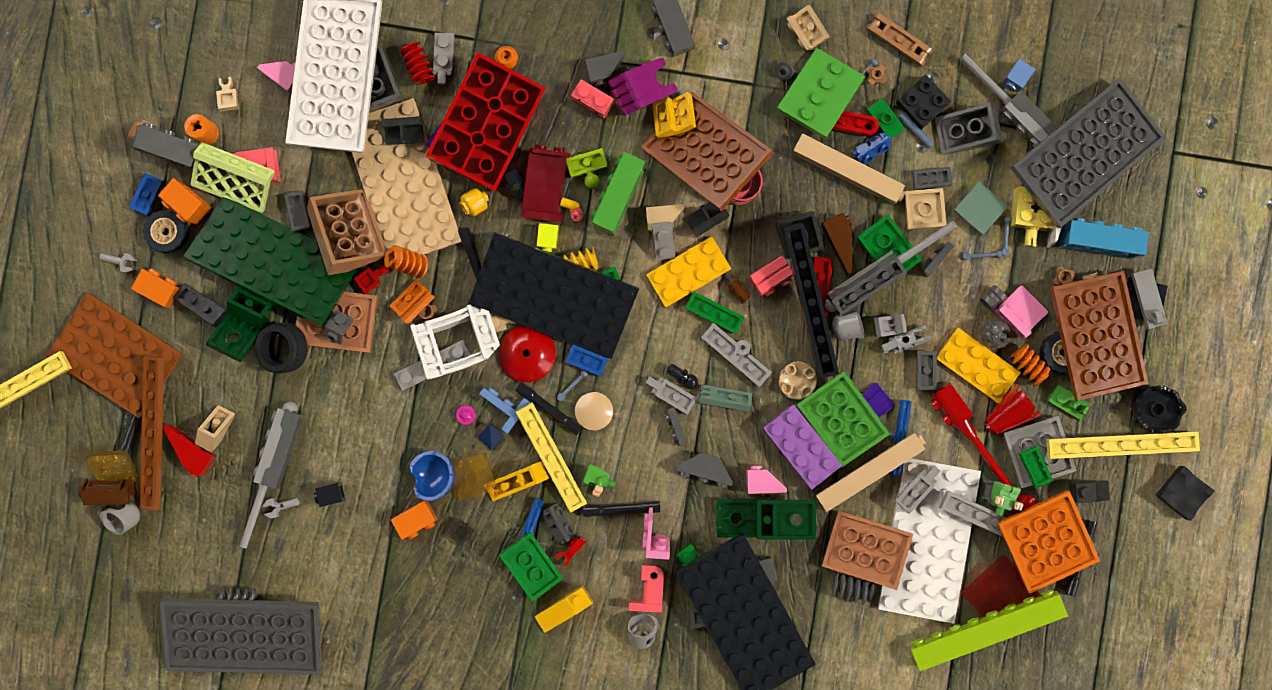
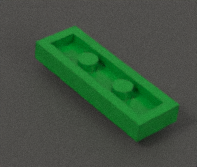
[685,291,745,334]

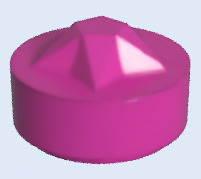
[456,405,476,425]

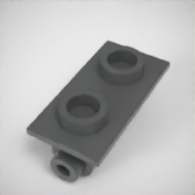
[543,503,575,545]

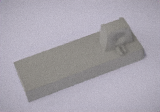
[1131,268,1168,329]

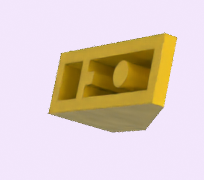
[486,461,549,501]
[534,585,593,633]

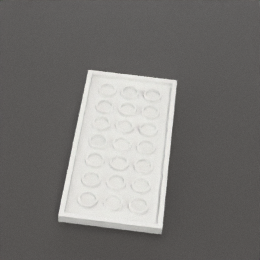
[286,0,383,153]
[877,458,981,624]

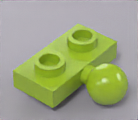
[566,148,608,189]

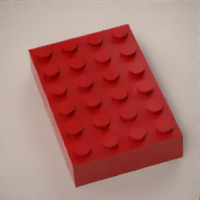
[425,52,546,192]

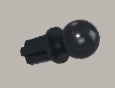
[666,364,698,389]

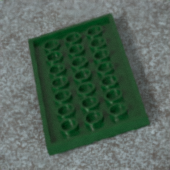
[184,197,359,328]

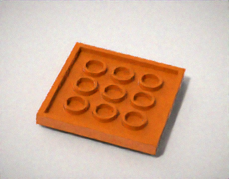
[997,490,1100,594]

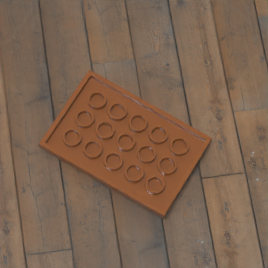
[641,91,774,212]
[1050,271,1149,401]
[46,292,183,419]

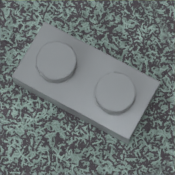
[652,222,675,260]

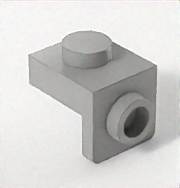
[874,314,907,338]

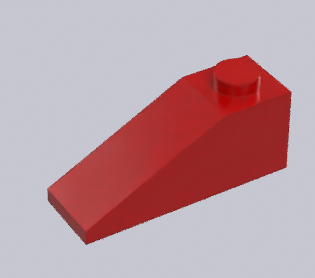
[163,424,217,477]

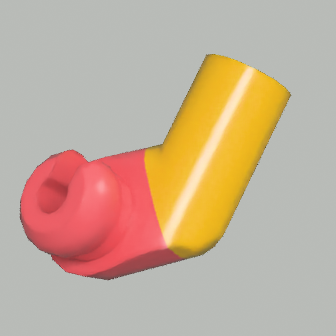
[560,197,583,222]

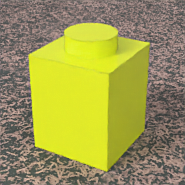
[537,223,559,253]

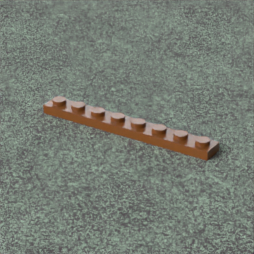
[140,355,164,511]

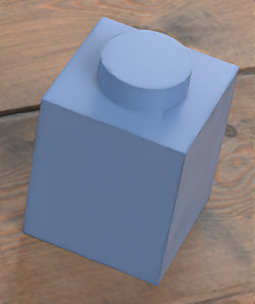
[1002,59,1035,92]

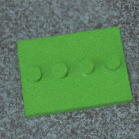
[777,47,865,140]
[797,371,890,467]

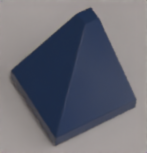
[478,423,505,450]

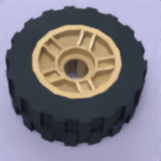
[143,210,189,253]
[1039,332,1068,374]

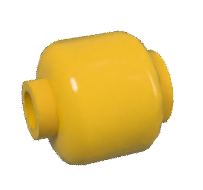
[459,188,489,217]

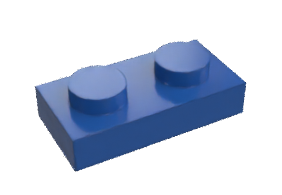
[129,173,165,216]
[566,345,608,376]

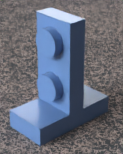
[480,387,532,434]

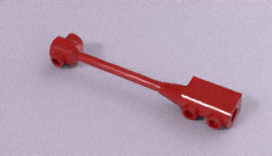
[930,382,1038,515]

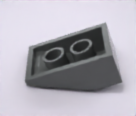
[935,102,1003,155]

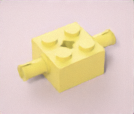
[1010,186,1054,247]

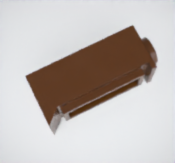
[78,476,135,505]

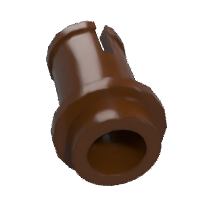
[728,279,751,304]

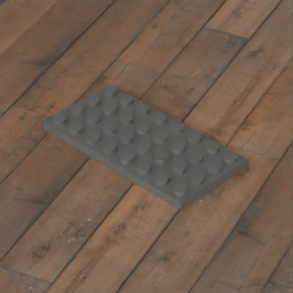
[1010,78,1166,229]
[160,598,322,675]

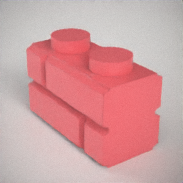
[571,80,614,119]
[749,256,793,297]

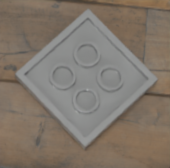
[1002,416,1077,488]

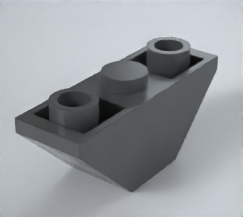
[676,453,733,488]

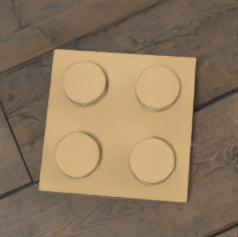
[904,188,947,230]

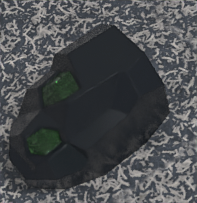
[501,168,525,200]

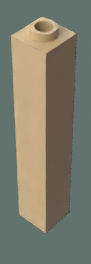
[792,133,905,205]
[816,432,926,512]

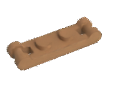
[866,13,933,67]

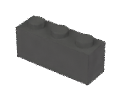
[651,0,695,57]

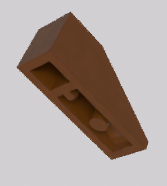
[821,213,852,276]

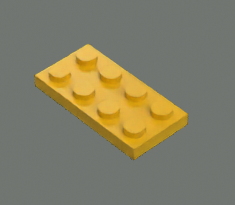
[646,236,731,308]
[937,328,1021,403]

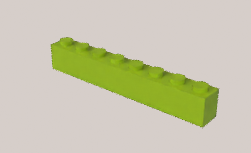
[910,590,1068,671]

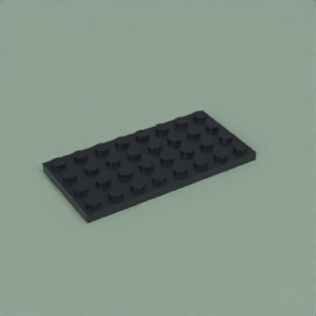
[468,232,639,359]
[675,532,816,690]

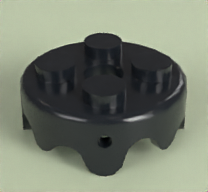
[1133,385,1187,434]

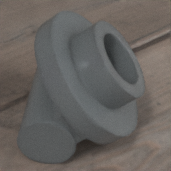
[775,59,796,80]

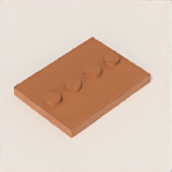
[296,292,378,353]
[822,511,913,590]

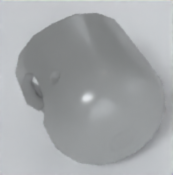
[832,311,864,341]
[100,502,140,535]
[628,613,659,649]

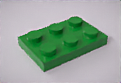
[856,214,923,271]
[498,532,563,602]

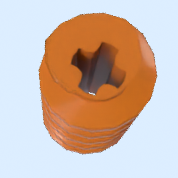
[184,114,219,145]
[384,245,428,279]
[1009,344,1050,387]

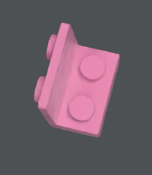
[994,285,1048,339]
[642,507,670,559]

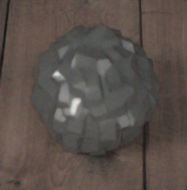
[980,319,1011,349]

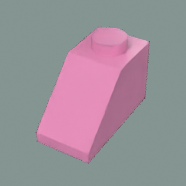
[257,61,296,94]
[746,466,787,494]

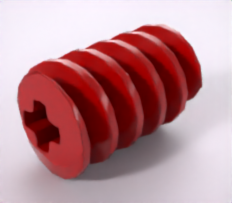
[400,42,435,85]

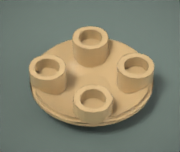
[779,361,817,400]
[575,392,613,430]

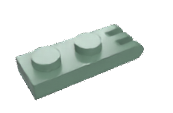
[699,385,752,412]

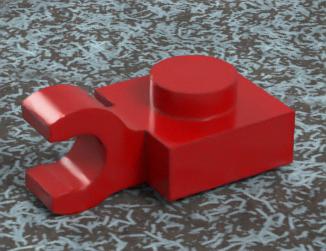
[354,264,390,294]
[555,536,587,566]

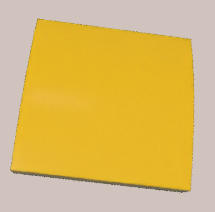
[652,92,696,138]

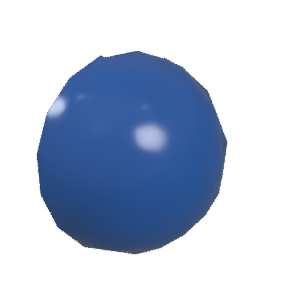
[410,451,455,501]

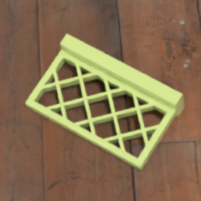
[191,142,275,213]

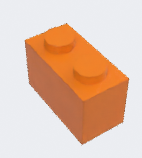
[131,268,180,308]
[391,500,438,541]

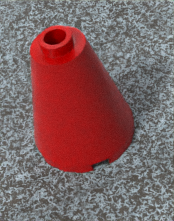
[985,384,1041,434]

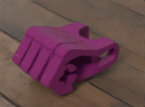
[609,57,678,116]

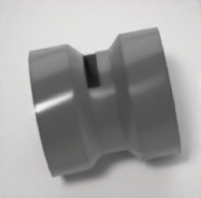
[980,285,1007,312]

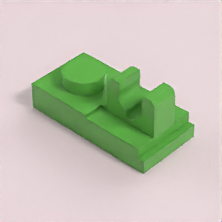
[1047,385,1090,421]

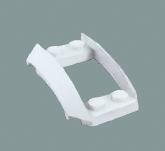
[410,305,500,380]

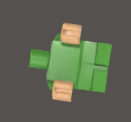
[581,464,616,497]
[991,481,1023,516]

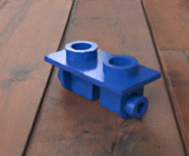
[852,132,891,164]

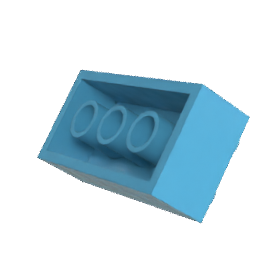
[1058,218,1149,259]

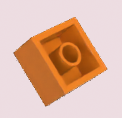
[158,178,213,225]

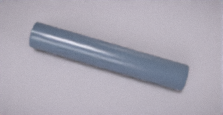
[898,112,934,149]

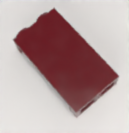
[520,144,570,222]

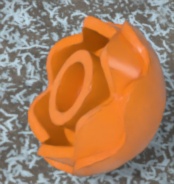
[494,46,518,68]

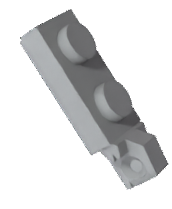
[433,33,455,86]
[645,376,697,415]
[894,465,940,514]

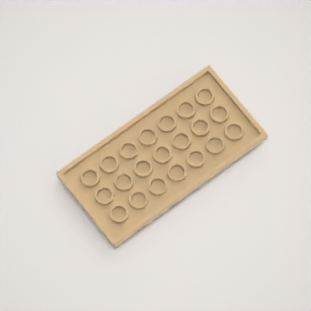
[352,98,462,255]

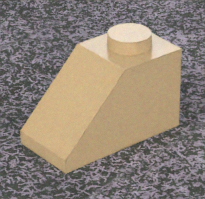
[646,204,685,235]
[195,405,235,452]

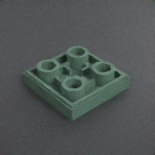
[953,181,1008,236]

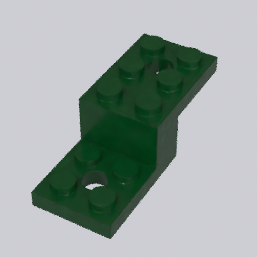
[206,286,274,363]
[716,498,816,540]

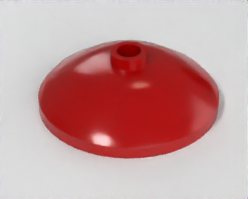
[499,326,556,383]

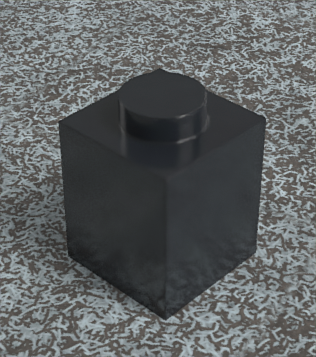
[314,482,346,507]

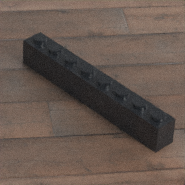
[782,222,839,379]

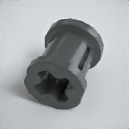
[981,480,1001,500]

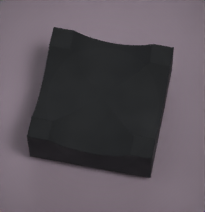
[895,74,952,130]
[1155,466,1215,521]

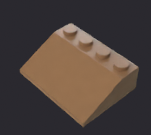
[307,189,387,275]

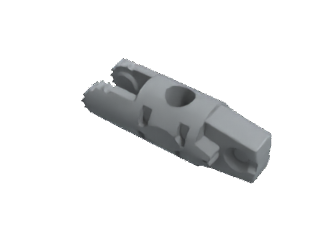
[881,325,932,354]

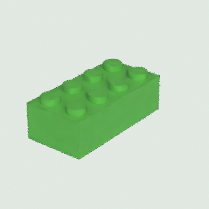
[591,152,645,236]

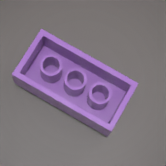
[762,404,842,490]

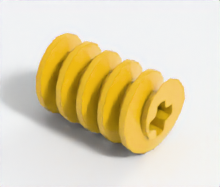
[563,247,598,271]

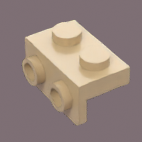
[787,5,830,50]

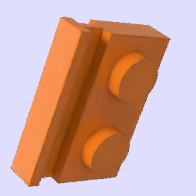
[390,279,435,324]

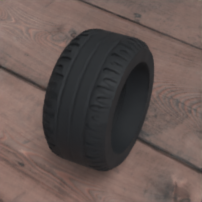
[255,322,308,374]

